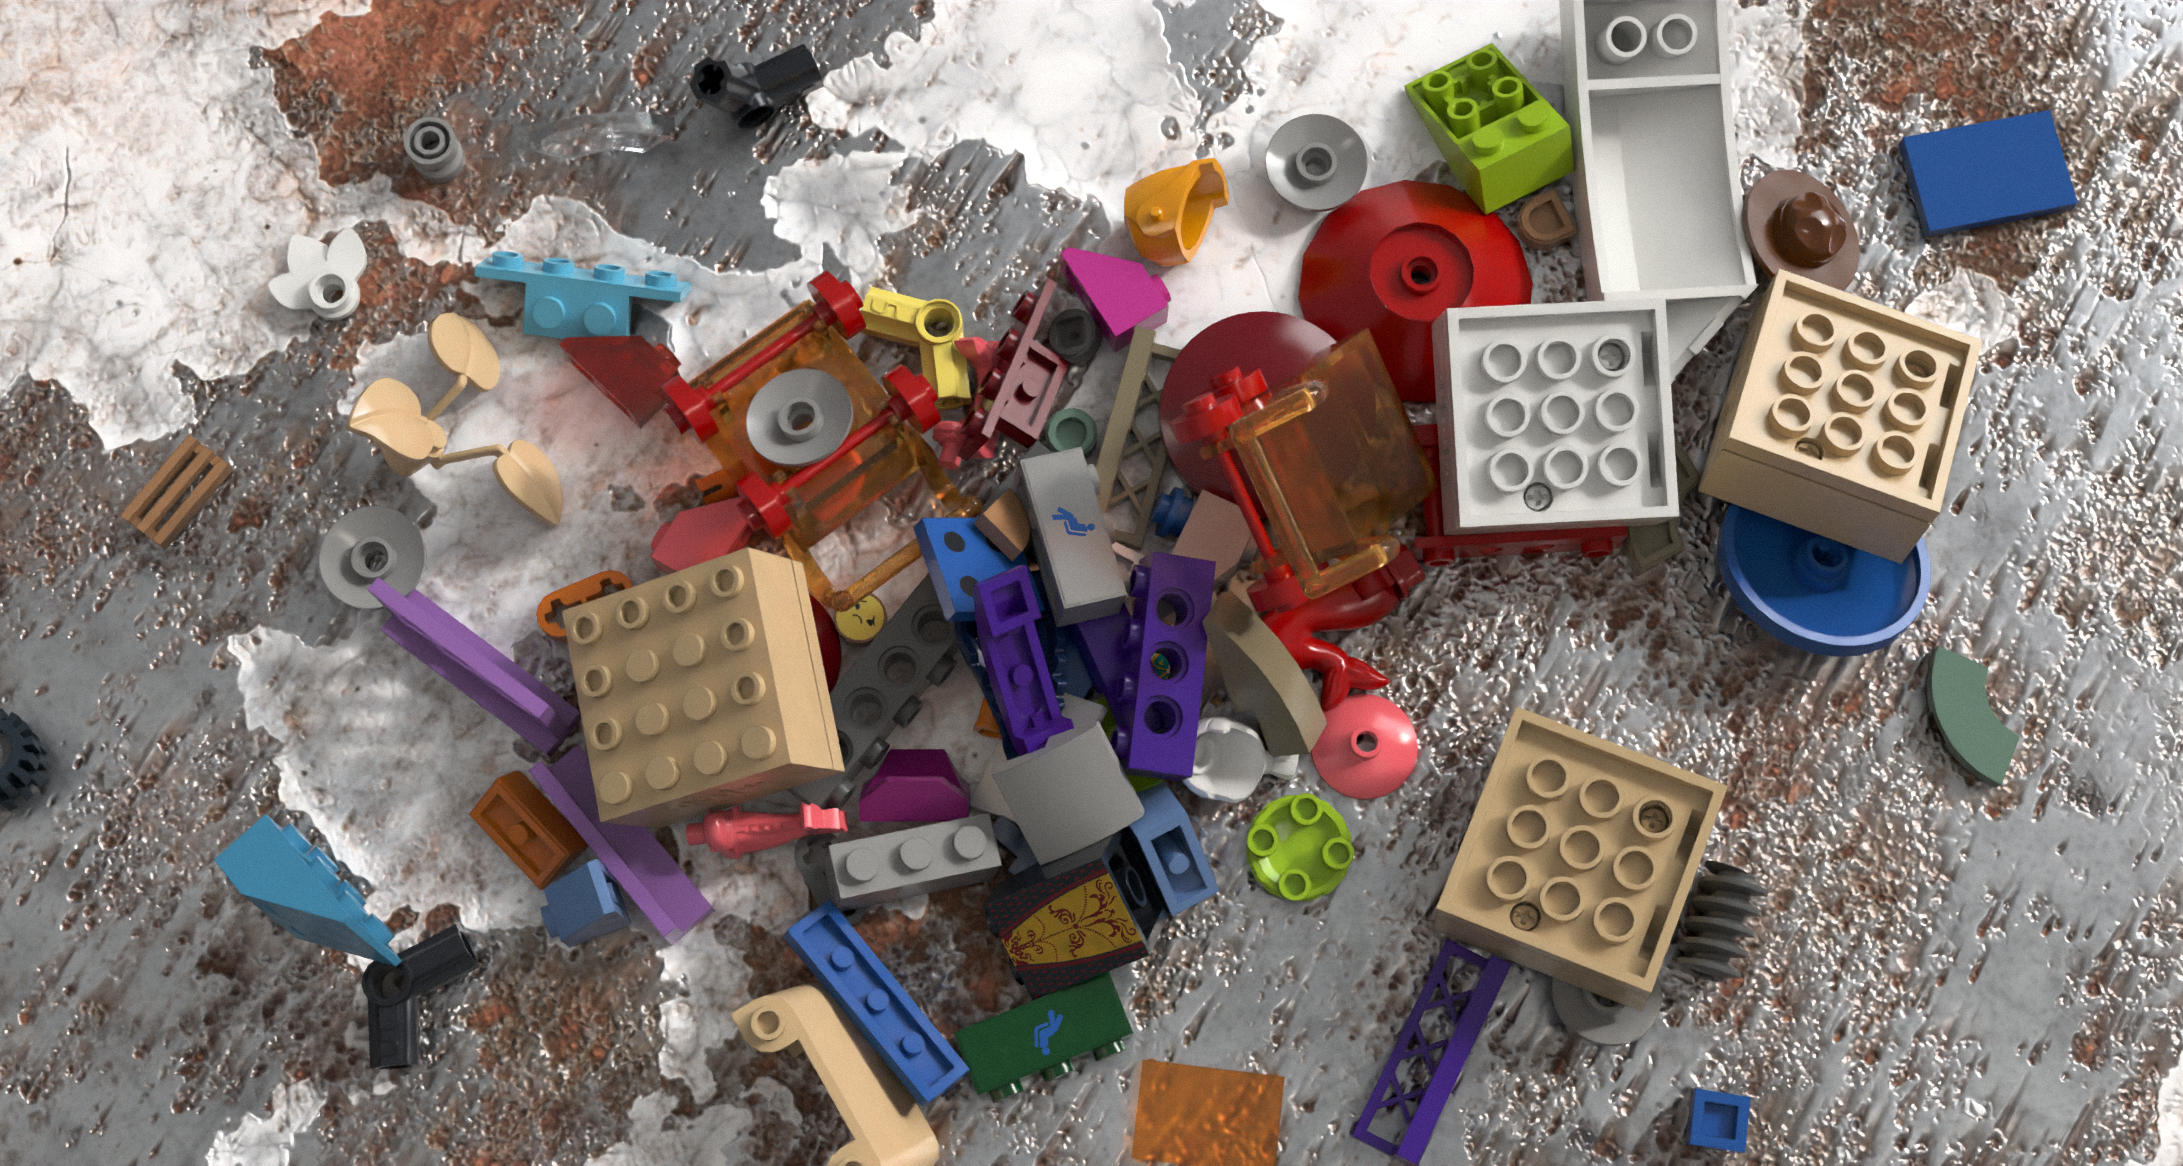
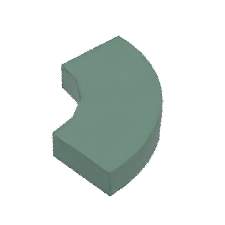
[1926,646,2020,788]

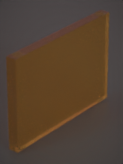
[1131,1058,1285,1166]

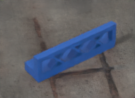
[783,899,970,1109]

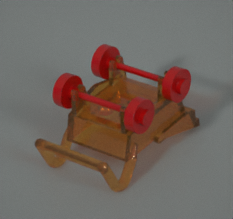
[659,270,983,612]
[1169,328,1439,613]

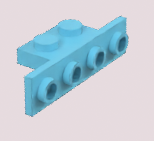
[474,251,691,347]

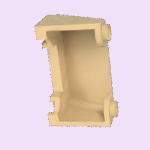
[730,980,939,1166]

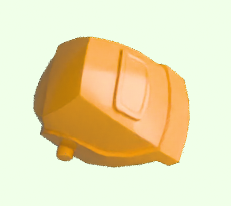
[1124,158,1229,266]

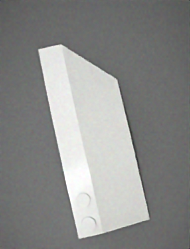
[1559,0,1759,384]

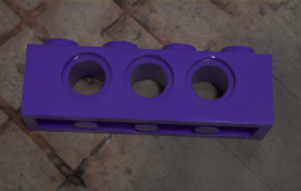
[1110,551,1216,782]

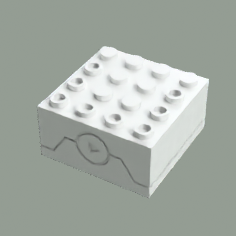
[1431,298,1679,535]

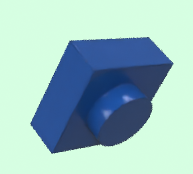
[1685,1088,1751,1154]

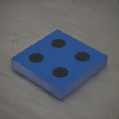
[913,518,1045,622]

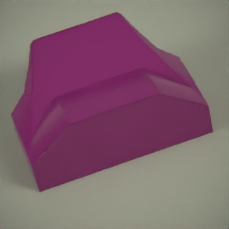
[859,749,970,822]

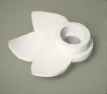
[268,227,367,320]

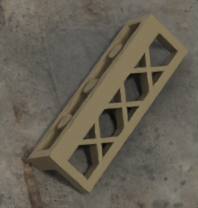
[1096,326,1181,551]

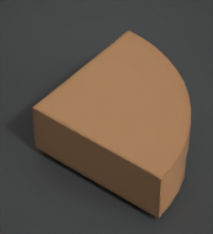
[973,488,1030,561]

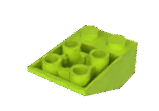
[1404,43,1575,215]

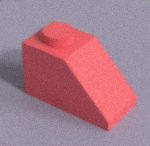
[650,497,755,575]

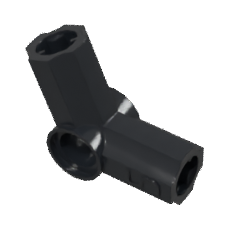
[689,44,824,131]
[361,924,479,1070]

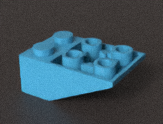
[214,814,402,967]

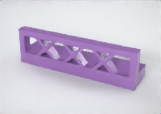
[528,744,715,945]

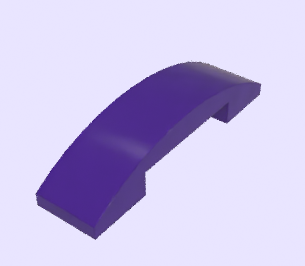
[973,565,1074,757]

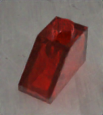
[559,335,682,429]

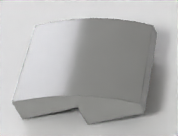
[992,720,1145,865]

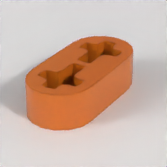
[536,570,633,643]

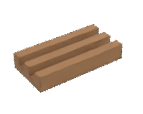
[120,434,234,550]

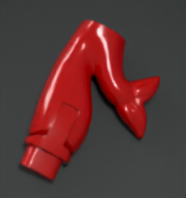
[1260,544,1426,712]

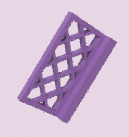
[367,577,581,758]

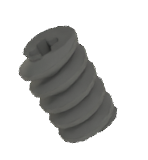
[1671,860,1769,982]

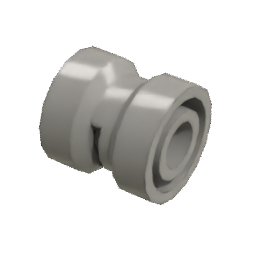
[404,117,466,184]

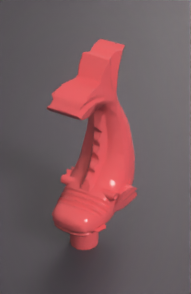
[932,337,1000,470]
[686,803,848,860]

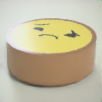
[834,591,888,647]

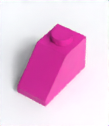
[1060,247,1171,353]

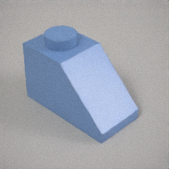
[1126,781,1219,917]
[540,859,632,947]

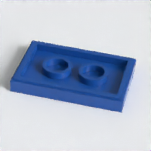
[1898,110,2078,238]

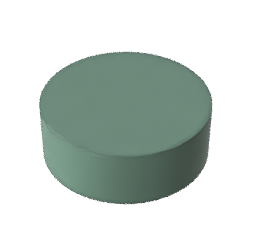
[1045,408,1097,459]

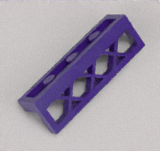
[1351,939,1512,1166]

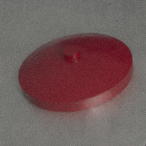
[1158,311,1369,521]

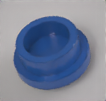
[1150,487,1194,538]

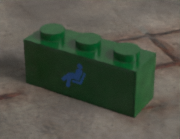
[954,971,1133,1104]

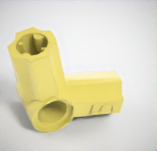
[860,287,972,411]

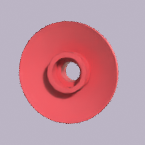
[1311,694,1418,800]

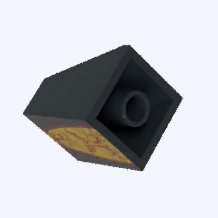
[984,827,1169,1000]

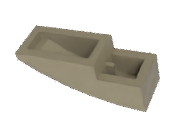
[1202,592,1327,756]

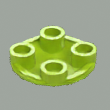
[1246,793,1354,901]

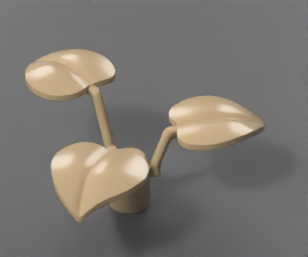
[346,312,562,528]

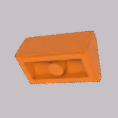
[469,771,589,891]

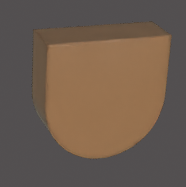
[1516,188,1578,250]

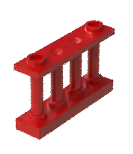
[1398,424,1627,567]

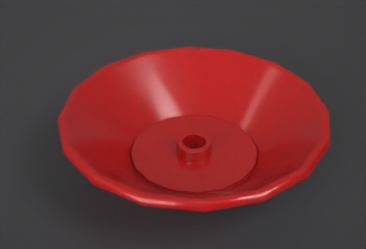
[1298,180,1533,403]

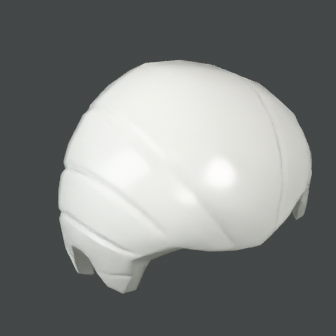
[1182,715,1299,803]

